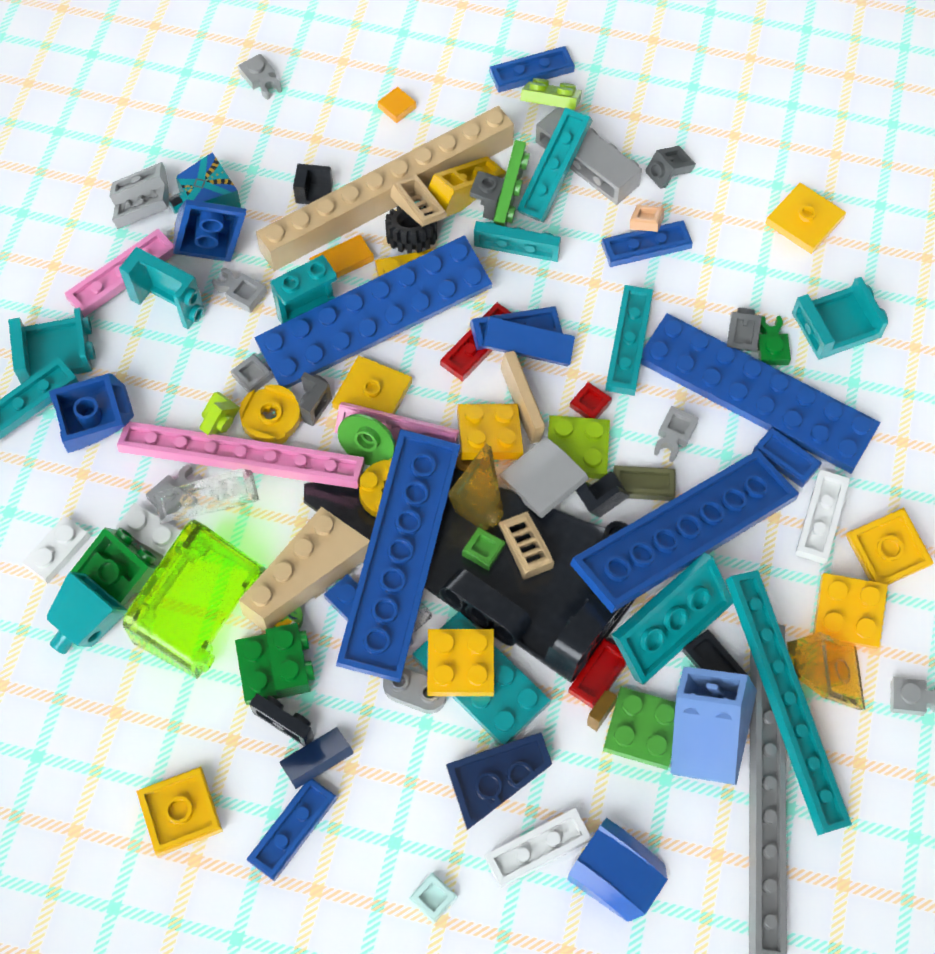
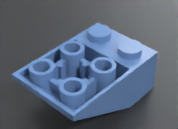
[670,666,757,785]

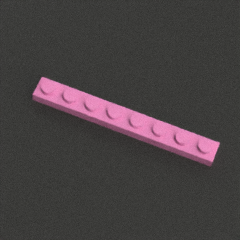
[117,421,365,489]

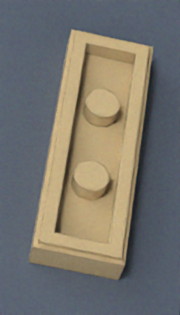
[500,351,546,444]

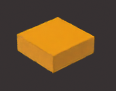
[378,86,416,123]

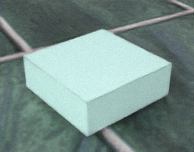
[408,872,458,924]

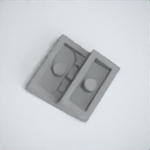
[109,162,169,229]
[499,437,589,518]

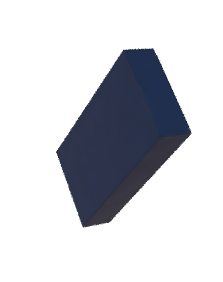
[279,727,354,789]

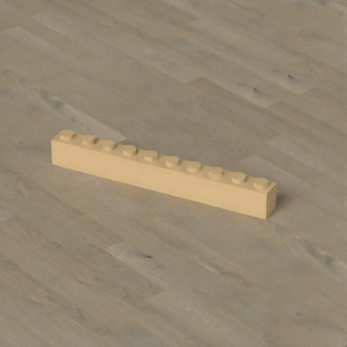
[256,105,514,271]

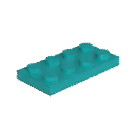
[611,552,733,685]
[412,611,551,746]

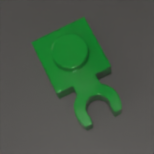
[757,316,791,365]

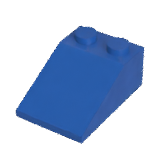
[173,199,246,262]

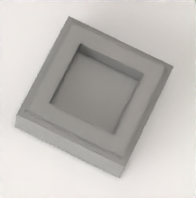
[231,354,274,393]

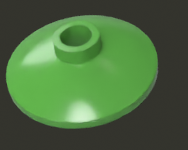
[338,414,395,466]

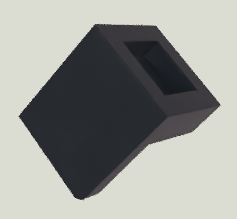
[293,163,333,204]
[575,472,629,518]

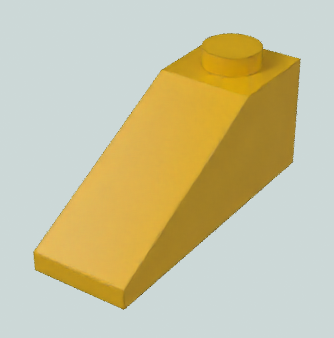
[428,156,506,216]

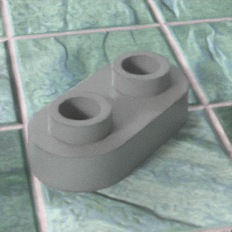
[383,668,446,714]

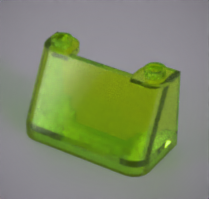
[123,520,266,679]

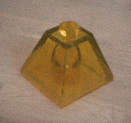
[448,444,504,531]
[787,632,865,710]

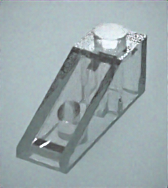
[153,468,260,524]

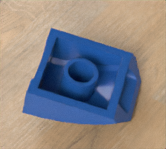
[49,373,134,453]
[567,817,668,922]

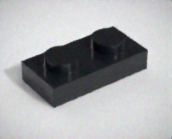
[249,693,314,746]

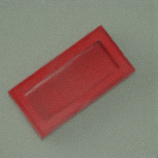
[568,638,627,709]

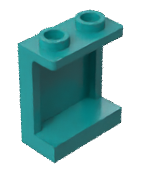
[119,247,204,329]
[270,255,337,324]
[792,277,888,360]
[8,307,96,384]

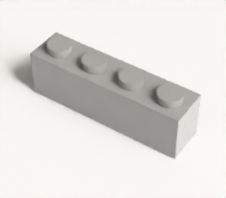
[535,107,642,205]

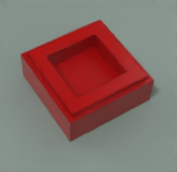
[569,382,612,419]

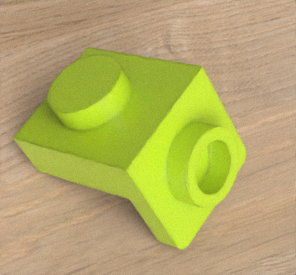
[199,392,240,435]

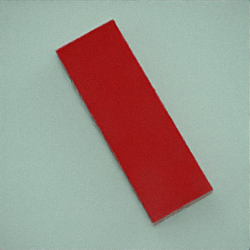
[440,302,512,382]

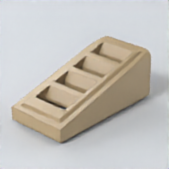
[390,174,447,227]
[498,511,554,580]

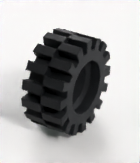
[385,206,438,253]

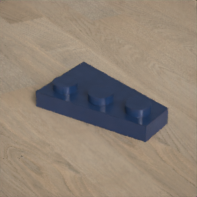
[445,732,552,830]

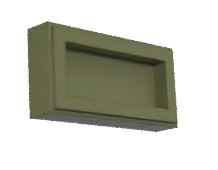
[613,465,676,501]

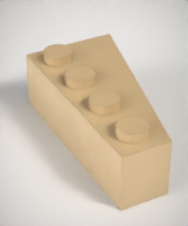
[239,507,370,632]

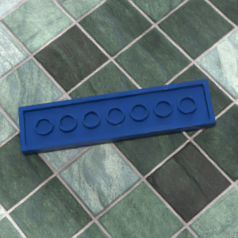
[254,235,492,389]
[641,313,881,474]
[336,429,460,683]
[570,450,799,613]

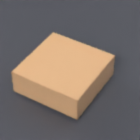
[630,205,664,232]

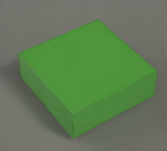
[462,527,505,571]

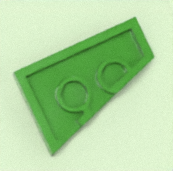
[493,140,530,227]

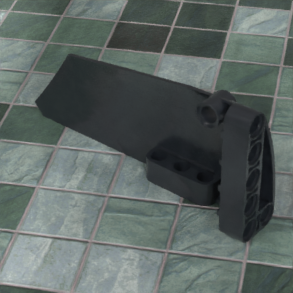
[304,468,636,683]

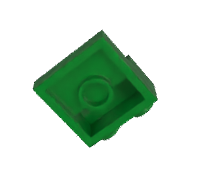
[70,527,160,606]
[235,623,315,705]

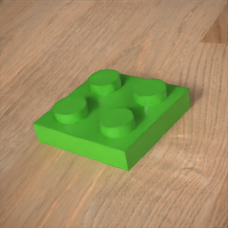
[603,686,676,770]

